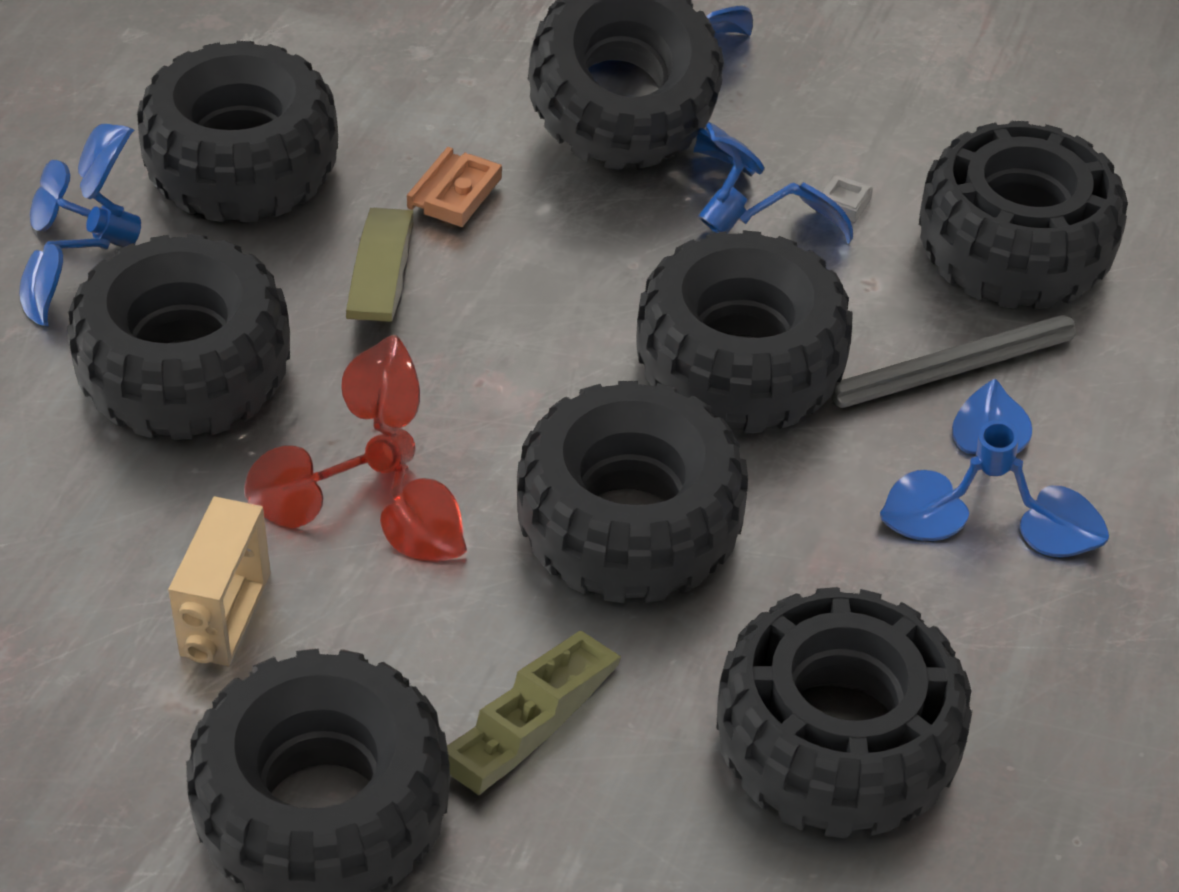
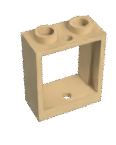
[168,496,271,667]

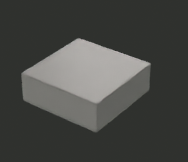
[822,174,873,223]

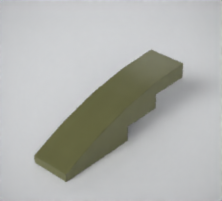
[346,207,414,322]
[447,630,621,795]

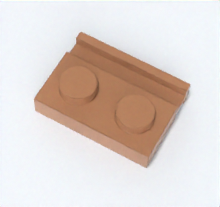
[407,147,502,227]

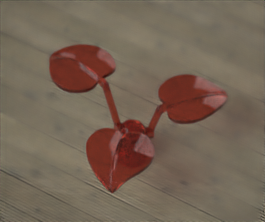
[244,335,467,562]

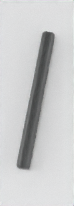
[831,315,1076,408]

